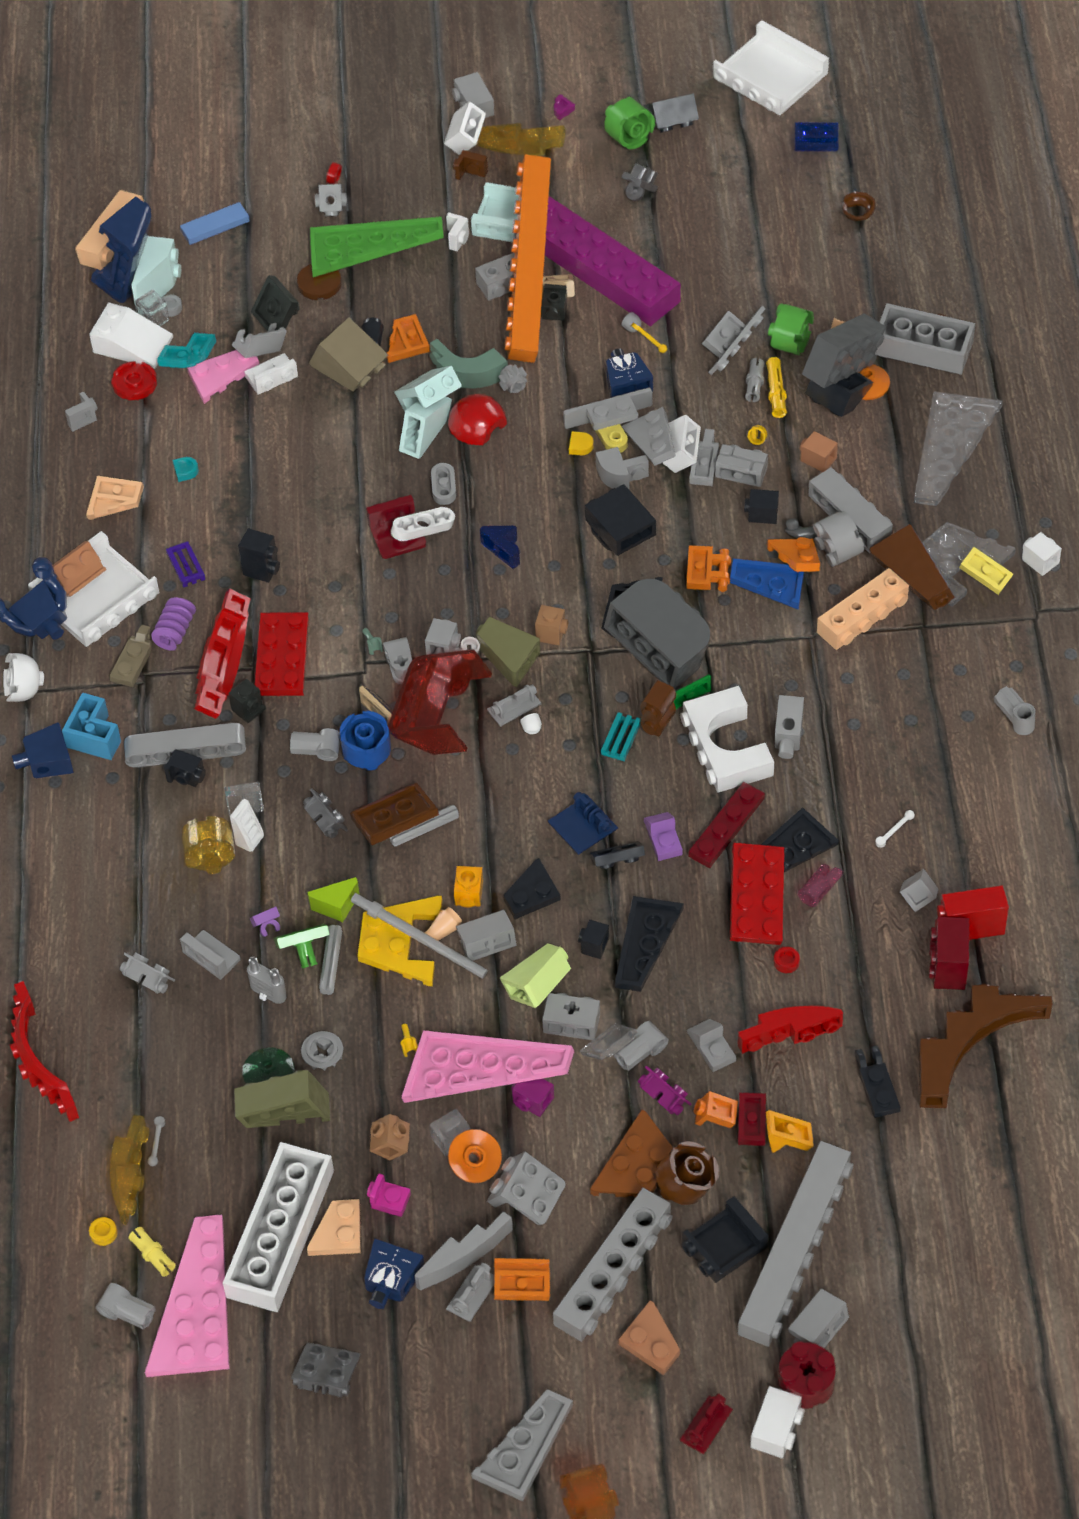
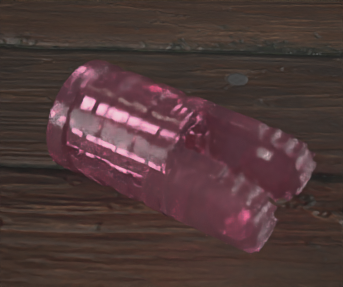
[798,864,843,907]

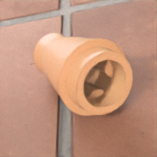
[425,907,462,941]

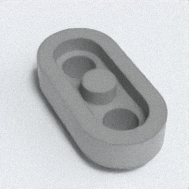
[431,463,456,505]

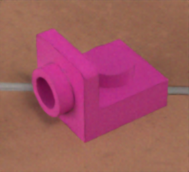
[367,1174,411,1217]

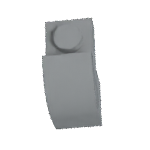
[595,447,649,489]

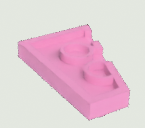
[187,350,259,404]

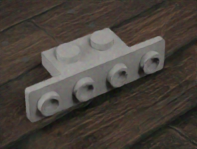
[702,306,766,375]
[563,388,652,431]

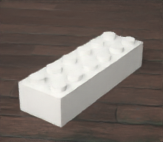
[223,1142,334,1312]

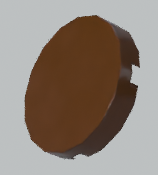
[297,264,341,300]

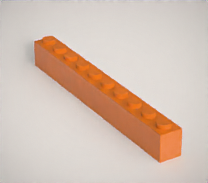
[504,154,551,363]

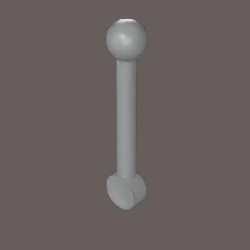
[148,1116,165,1166]

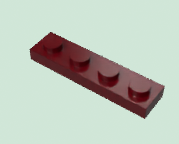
[689,782,765,868]

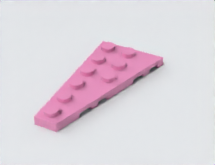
[401,1031,574,1103]
[145,1215,230,1377]

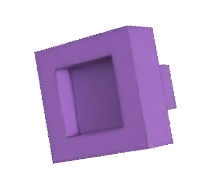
[250,907,280,937]

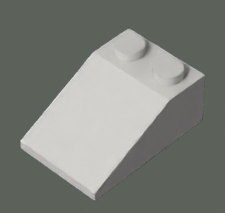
[89,302,173,369]

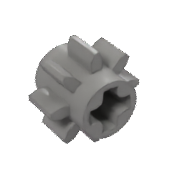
[498,365,527,393]

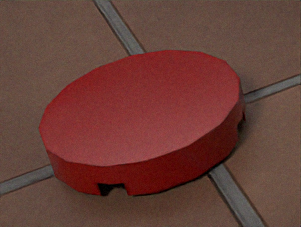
[111,361,157,400]

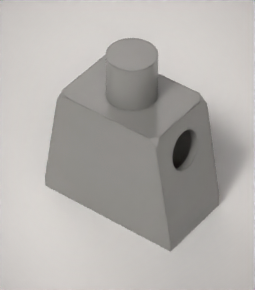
[775,695,804,759]

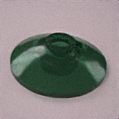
[242,1047,295,1084]

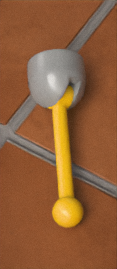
[621,312,667,353]

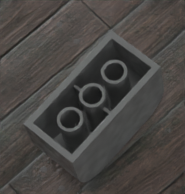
[604,579,710,689]

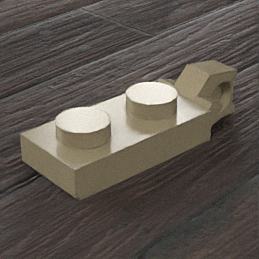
[109,625,152,687]

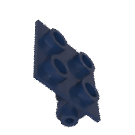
[548,792,618,855]

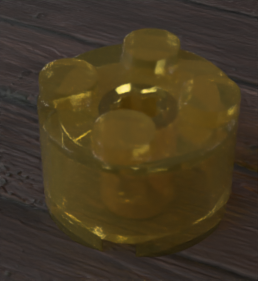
[182,816,235,874]

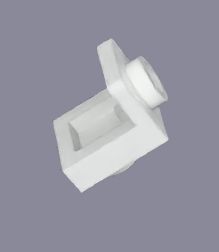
[446,213,469,251]

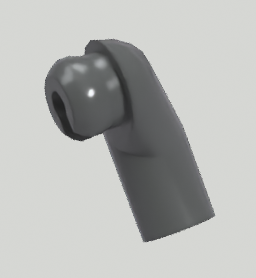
[785,518,818,539]

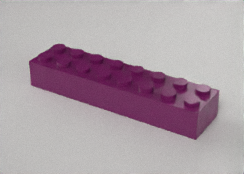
[545,196,681,327]

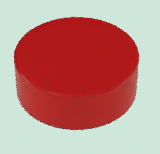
[326,162,342,184]
[774,947,800,973]

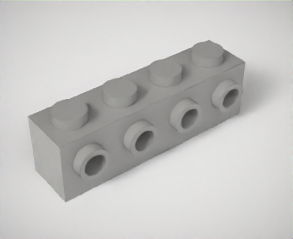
[809,467,893,553]

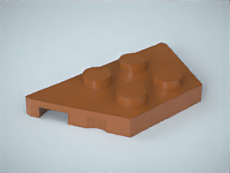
[590,1110,673,1197]

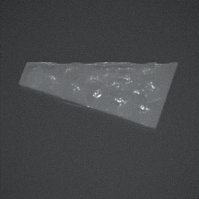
[914,392,1003,506]

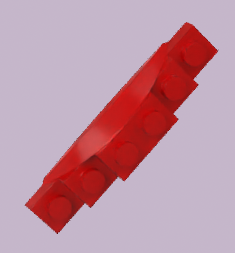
[194,589,251,719]
[9,981,79,1122]

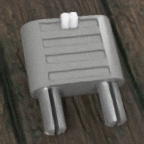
[247,956,287,1004]

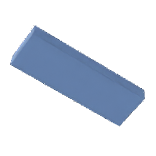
[180,202,249,245]

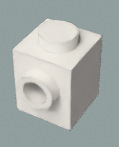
[1022,532,1062,576]

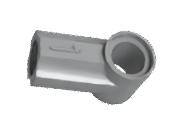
[994,686,1035,735]
[290,728,340,761]
[614,1021,669,1071]
[96,1283,155,1329]

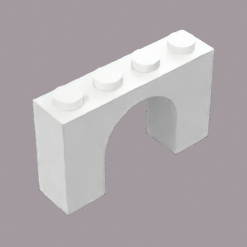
[680,686,774,793]

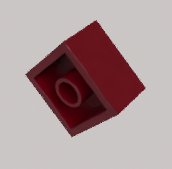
[929,917,969,990]

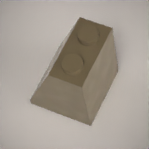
[309,318,388,392]

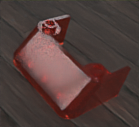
[388,649,492,755]

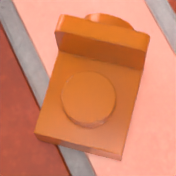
[694,1091,738,1129]

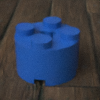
[340,711,391,770]

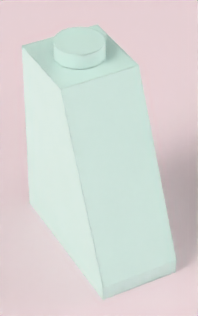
[399,396,452,459]

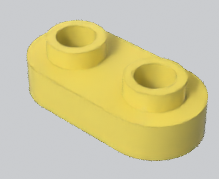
[595,424,628,453]

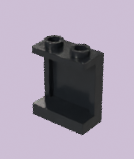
[681,1196,768,1283]

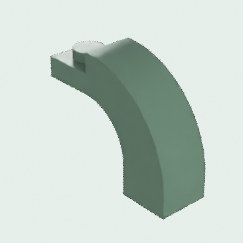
[430,339,508,388]

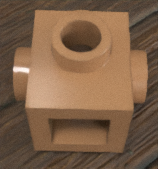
[370,1114,410,1161]

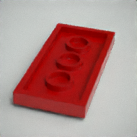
[255,612,309,696]
[730,843,784,945]

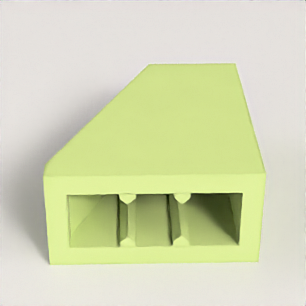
[500,943,571,1008]

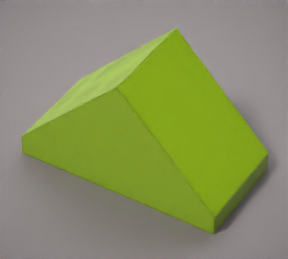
[307,877,360,922]

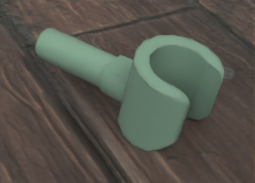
[362,628,383,655]

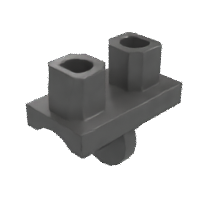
[622,163,658,201]

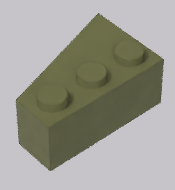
[234,1070,330,1128]

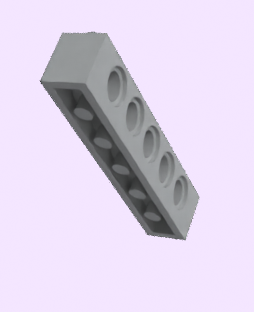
[553,1188,672,1342]

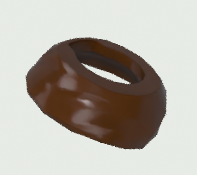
[842,192,876,221]

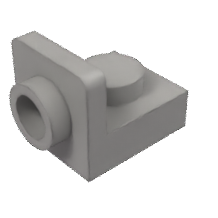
[65,392,97,432]

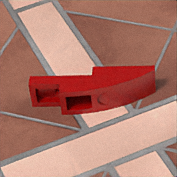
[738,1006,843,1054]

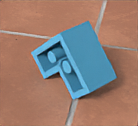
[62,693,121,760]

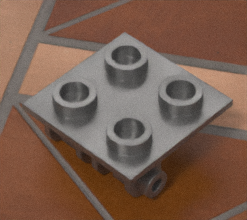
[291,1342,360,1398]

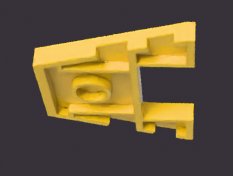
[358,896,443,987]

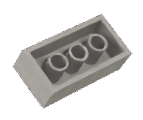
[875,303,975,375]

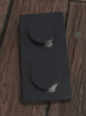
[590,841,645,869]

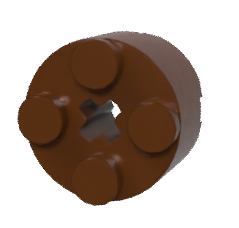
[656,1141,719,1205]

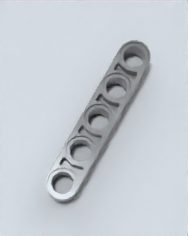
[124,723,246,767]

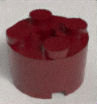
[778,1341,836,1409]

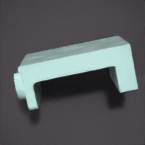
[471,183,519,242]
[394,366,462,411]

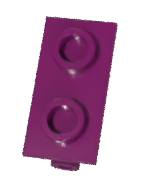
[638,1066,692,1115]

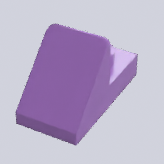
[644,812,682,861]

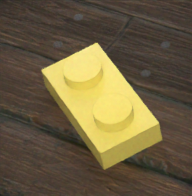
[959,547,1013,595]

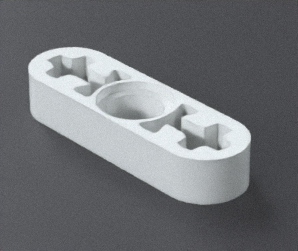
[391,507,455,541]

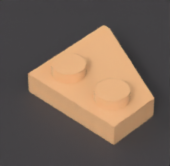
[86,476,144,520]
[307,1199,361,1256]

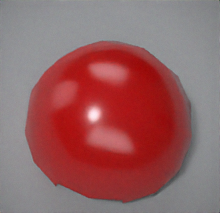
[448,394,507,445]

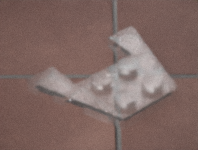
[922,522,1016,607]

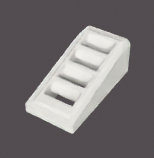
[230,799,264,852]

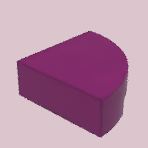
[554,94,575,121]

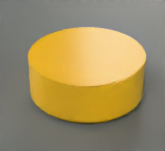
[89,1217,117,1246]

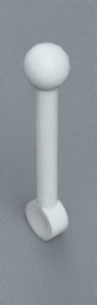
[876,810,914,848]

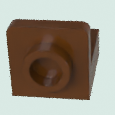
[453,150,488,180]

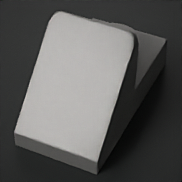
[687,1019,736,1072]

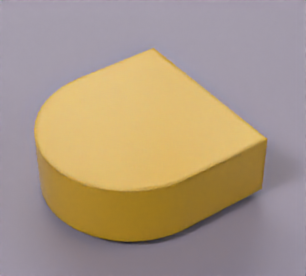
[569,432,594,455]

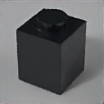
[744,489,779,524]

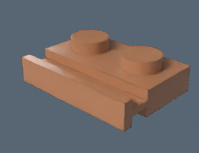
[53,541,107,597]

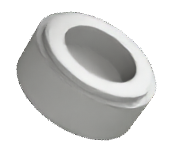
[159,295,182,317]

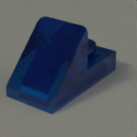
[480,525,520,569]

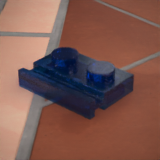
[795,122,839,151]

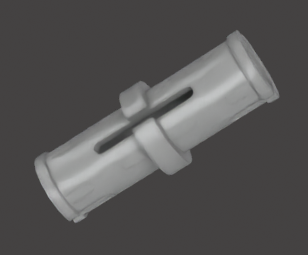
[745,358,765,402]

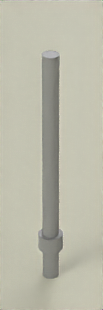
[351,893,488,979]

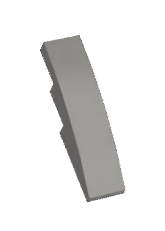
[415,1211,513,1290]

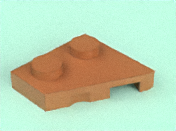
[619,1300,680,1375]

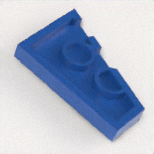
[730,559,804,610]

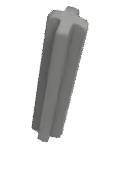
[389,805,459,846]
[319,925,342,995]

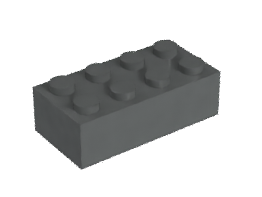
[802,313,886,388]

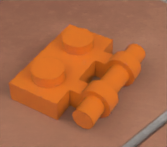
[687,546,731,592]

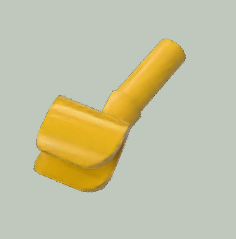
[401,1024,418,1057]

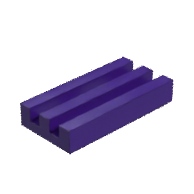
[166,541,206,588]

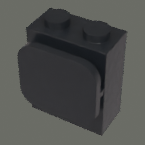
[585,484,656,556]

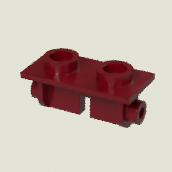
[679,1394,733,1455]

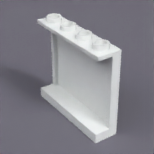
[713,21,829,115]
[28,531,159,647]

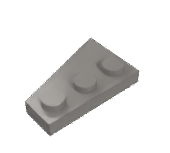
[621,407,676,466]

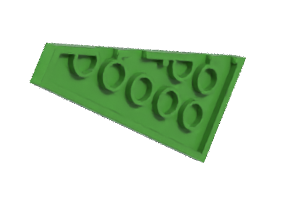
[310,217,444,277]

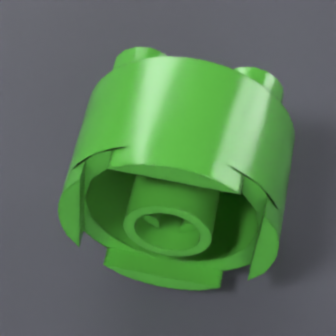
[605,97,655,149]
[768,303,814,355]

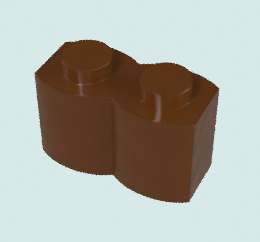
[640,680,676,737]

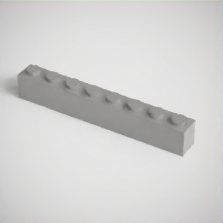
[738,1141,854,1347]

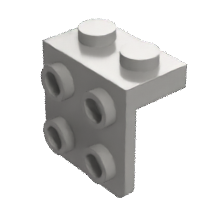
[487,1152,565,1225]

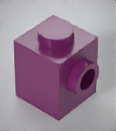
[511,1078,554,1117]

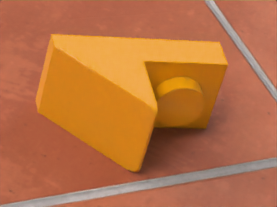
[766,1110,814,1153]

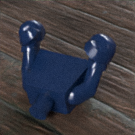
[0,557,67,640]

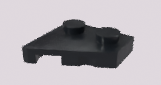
[503,858,561,919]

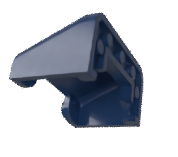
[91,196,152,303]

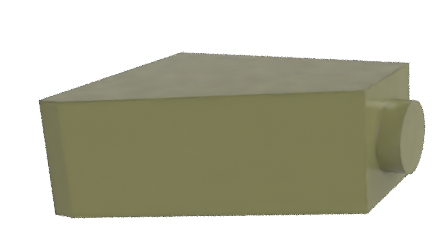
[476,617,541,687]

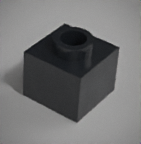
[578,920,609,959]

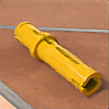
[766,357,787,418]

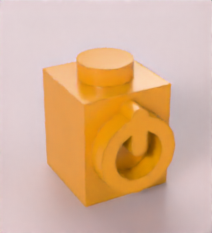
[454,866,483,908]

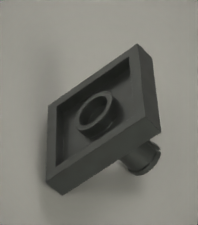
[251,275,300,331]

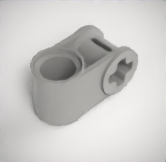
[383,637,414,684]

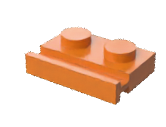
[494,1258,550,1301]

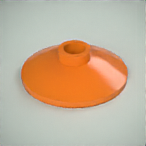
[859,365,890,400]
[448,1129,502,1183]

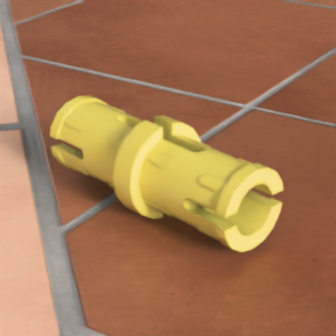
[129,1227,176,1277]

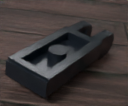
[855,1045,901,1118]

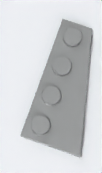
[471,1389,573,1501]

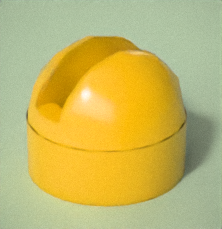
[747,425,767,445]

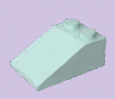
[132,236,181,316]

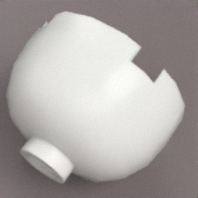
[3,653,44,702]

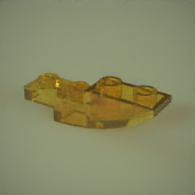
[477,123,566,156]
[110,1115,149,1225]

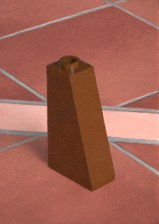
[869,524,955,610]

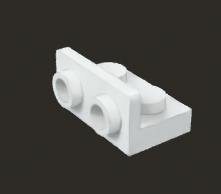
[244,353,298,394]

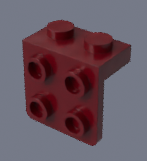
[366,495,426,559]

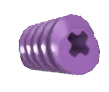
[151,597,196,650]

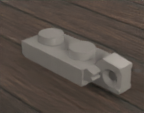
[689,429,719,486]

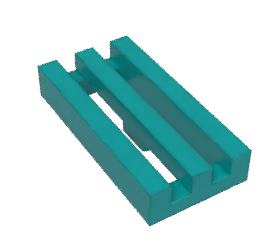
[601,712,641,762]

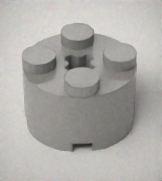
[813,510,864,567]

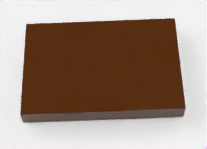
[350,783,439,846]

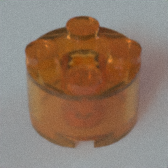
[560,1464,619,1519]

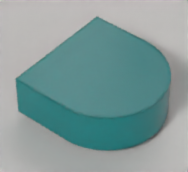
[172,457,199,482]

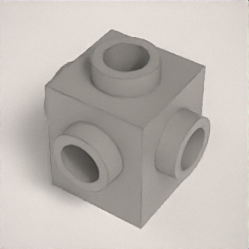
[315,184,347,216]

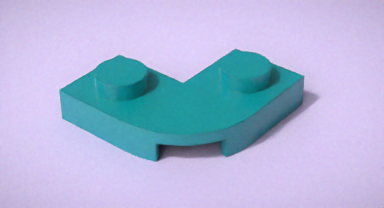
[157,333,217,368]

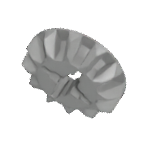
[301,1031,344,1071]

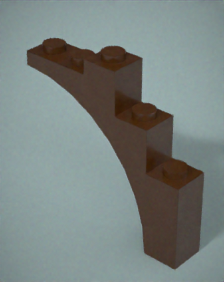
[919,984,1052,1108]

